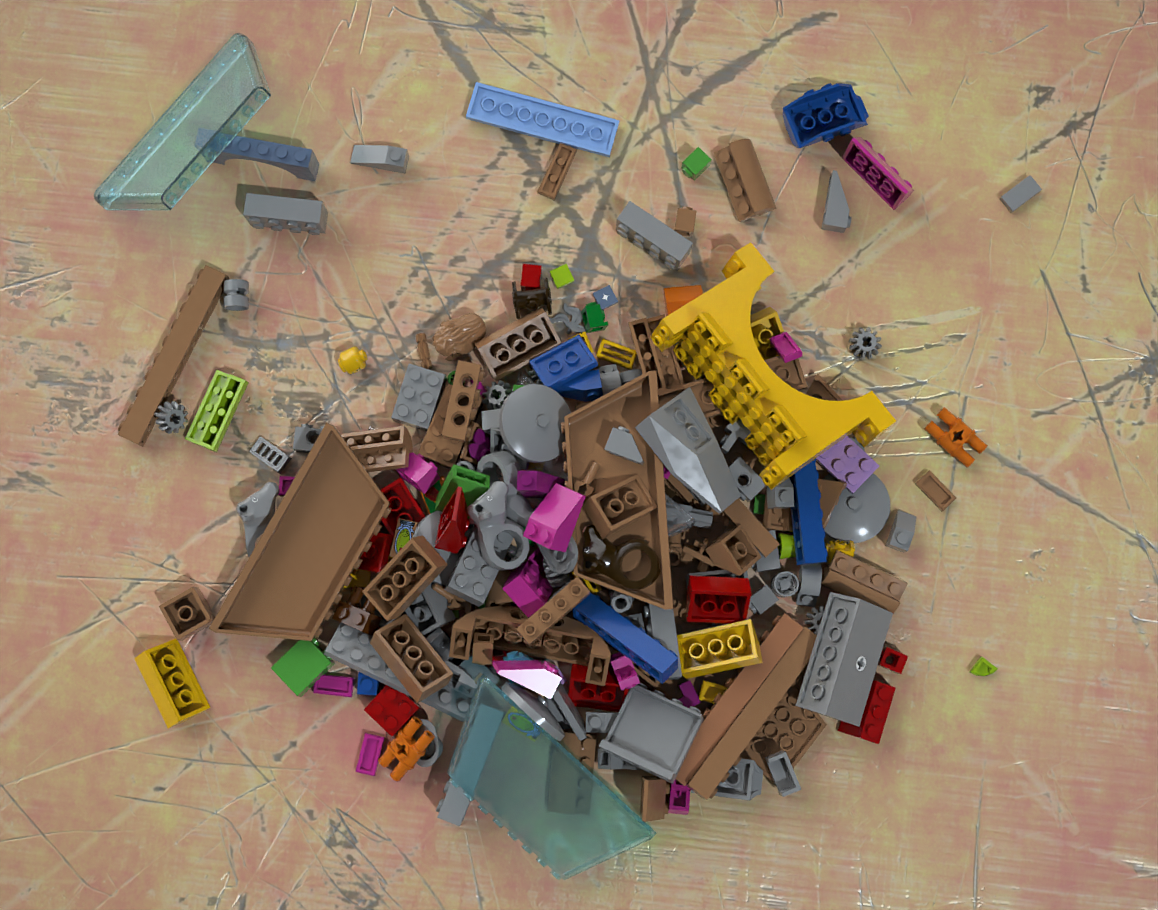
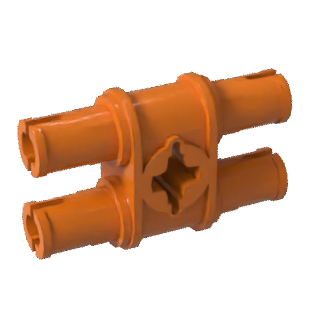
[924,407,988,468]
[378,716,435,782]

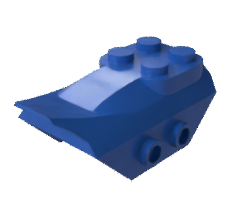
[783,83,869,149]

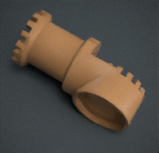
[668,527,683,567]

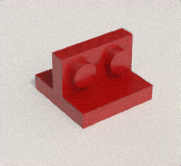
[358,533,393,574]

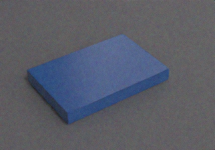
[529,335,598,390]

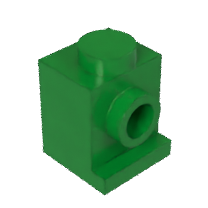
[581,302,608,333]

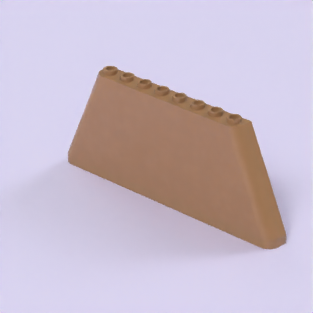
[561,371,673,610]
[209,422,392,641]

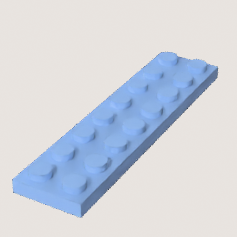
[466,82,620,158]

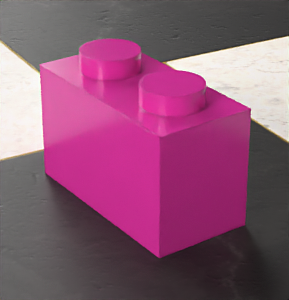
[396,453,440,494]

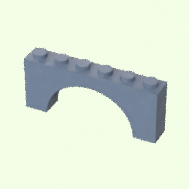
[196,129,319,182]

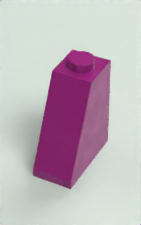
[517,471,565,498]

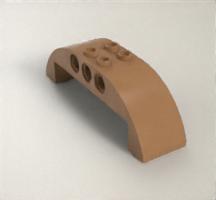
[449,606,611,686]

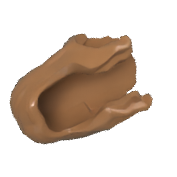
[432,313,486,361]

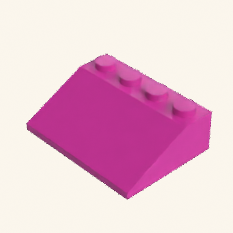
[842,137,914,210]

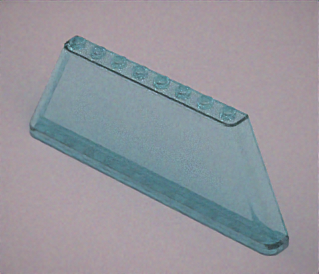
[94,33,271,210]
[447,674,657,880]

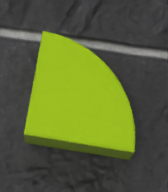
[969,657,998,676]

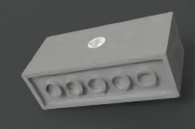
[796,592,893,727]

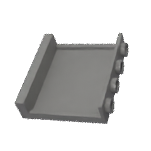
[599,683,704,784]

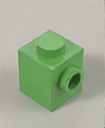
[681,147,712,181]

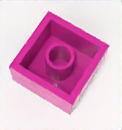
[502,560,553,617]

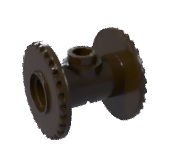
[512,277,552,319]

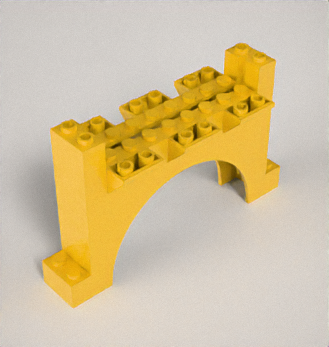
[650,242,896,490]

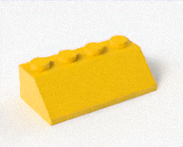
[677,619,763,679]
[134,639,211,729]

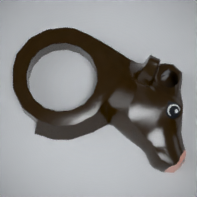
[582,525,660,590]

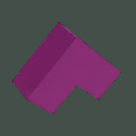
[677,680,701,708]

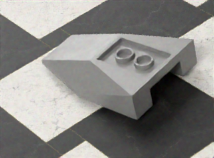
[635,387,741,514]

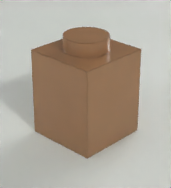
[674,206,697,237]
[472,633,494,665]

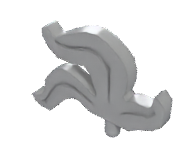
[549,303,585,334]

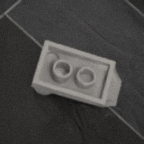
[691,759,763,801]

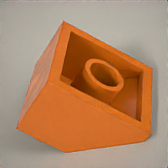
[663,285,703,316]

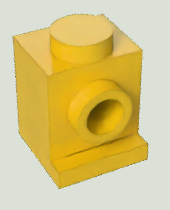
[825,540,855,562]

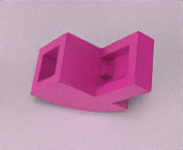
[610,652,640,690]

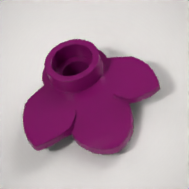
[469,428,491,462]

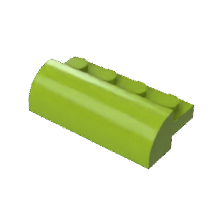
[185,370,249,453]

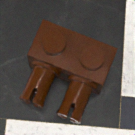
[332,585,382,635]

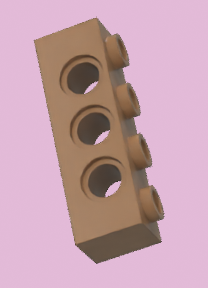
[442,360,485,443]
[516,577,590,645]

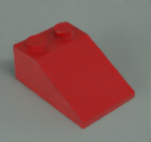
[434,486,469,554]

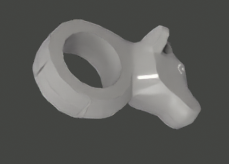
[477,451,534,528]
[467,481,530,570]
[236,482,279,557]

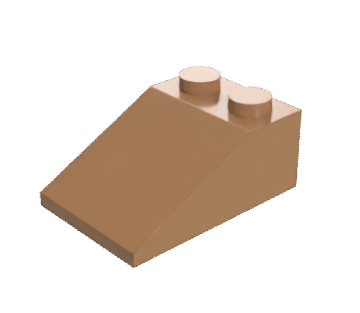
[583,474,658,539]
[640,776,670,822]

